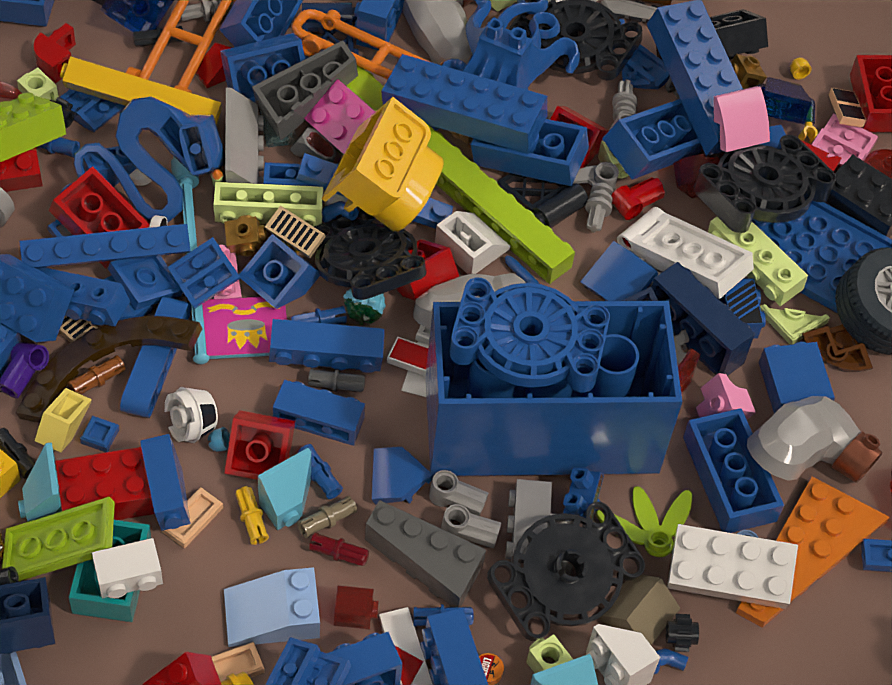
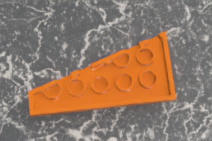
[736,476,890,628]

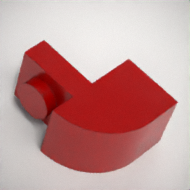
[34,23,76,84]

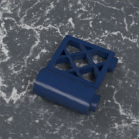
[302,2,359,59]

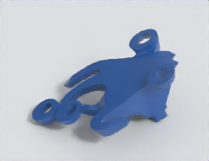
[442,0,580,90]

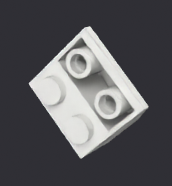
[435,211,510,275]
[586,624,660,685]

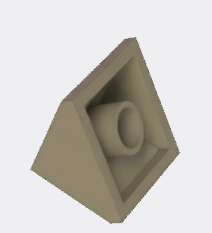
[599,573,680,645]

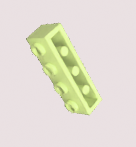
[214,182,323,227]
[708,217,808,306]

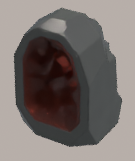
[290,127,336,163]

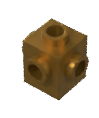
[731,54,767,90]
[224,215,267,256]

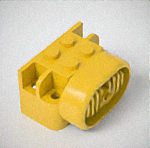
[321,97,444,232]

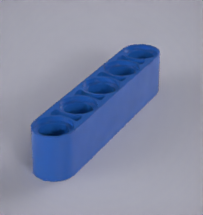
[120,296,191,418]

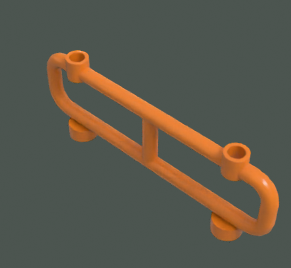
[126,0,236,93]
[291,9,444,80]

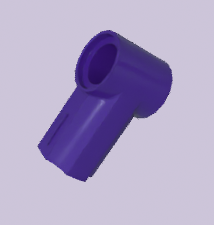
[0,342,49,398]

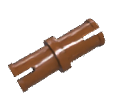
[67,355,126,395]

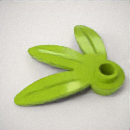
[595,486,692,557]

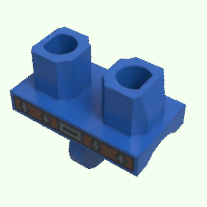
[563,468,604,521]

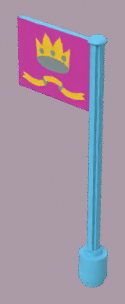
[171,156,287,364]

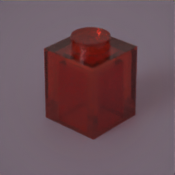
[334,585,379,629]

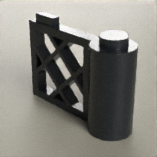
[497,173,588,228]

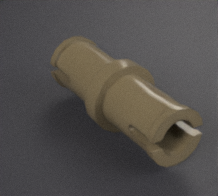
[297,495,357,538]

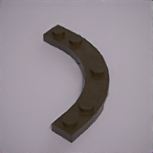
[16,316,203,423]

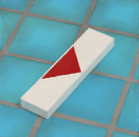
[379,607,433,685]

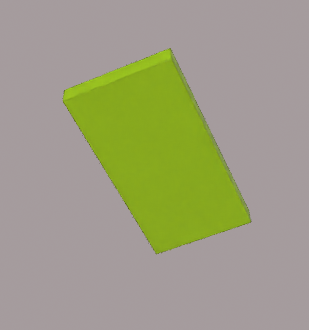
[2,497,115,581]

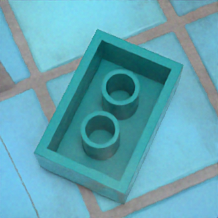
[69,520,151,622]

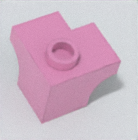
[696,373,756,419]

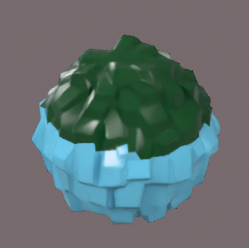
[343,286,386,325]

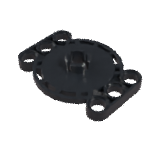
[509,0,643,81]
[314,209,427,300]
[487,501,645,641]

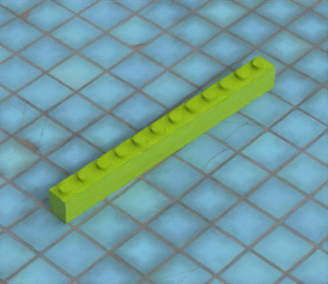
[347,66,575,284]

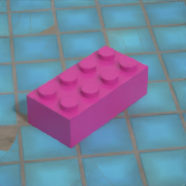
[304,79,376,154]

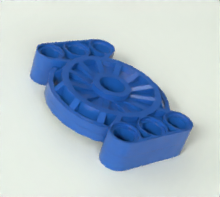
[450,277,610,393]

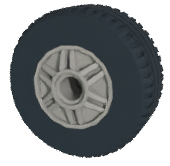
[835,247,892,355]

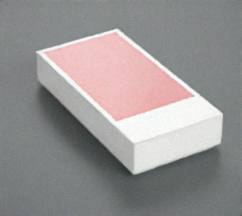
[387,337,429,376]

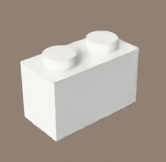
[92,538,163,599]

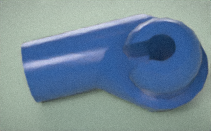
[322,201,359,223]
[654,648,689,674]

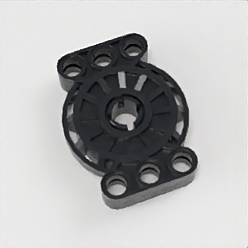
[694,135,836,233]

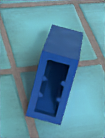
[140,434,191,531]

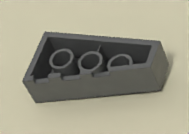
[252,40,358,141]
[365,500,486,607]

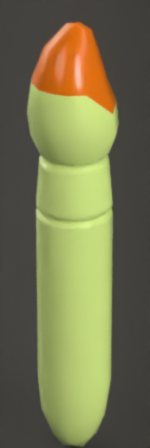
[211,169,223,187]

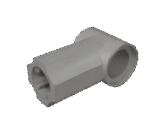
[429,470,489,516]
[441,504,501,549]

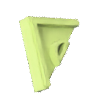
[760,304,830,345]

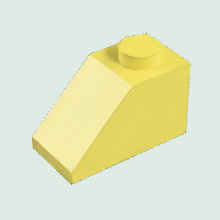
[35,388,92,452]

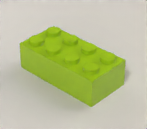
[0,93,66,162]

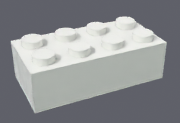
[667,524,798,609]

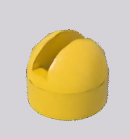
[790,57,812,80]

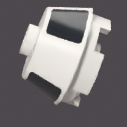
[164,387,218,443]

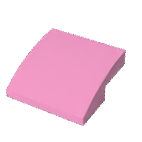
[714,86,770,152]
[812,113,878,166]

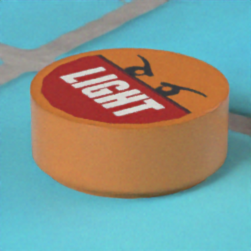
[479,653,504,685]

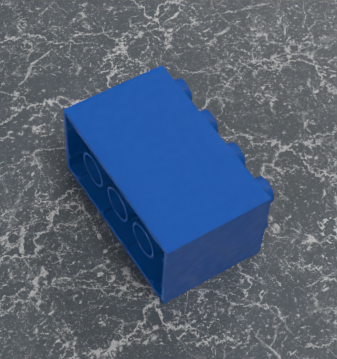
[425,301,682,476]

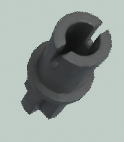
[308,368,365,392]

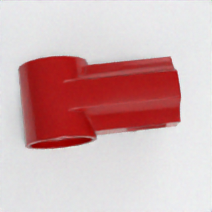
[611,177,665,220]

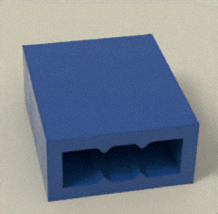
[758,342,835,414]

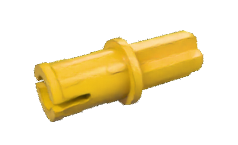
[236,486,269,545]

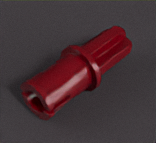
[309,532,369,566]

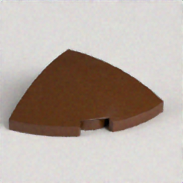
[802,324,873,372]

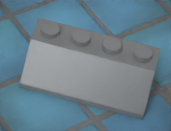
[225,88,264,184]

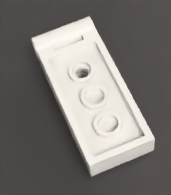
[617,207,754,299]

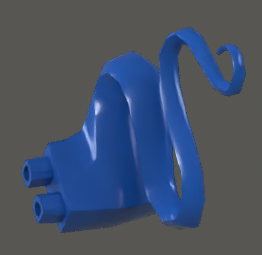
[60,97,225,223]

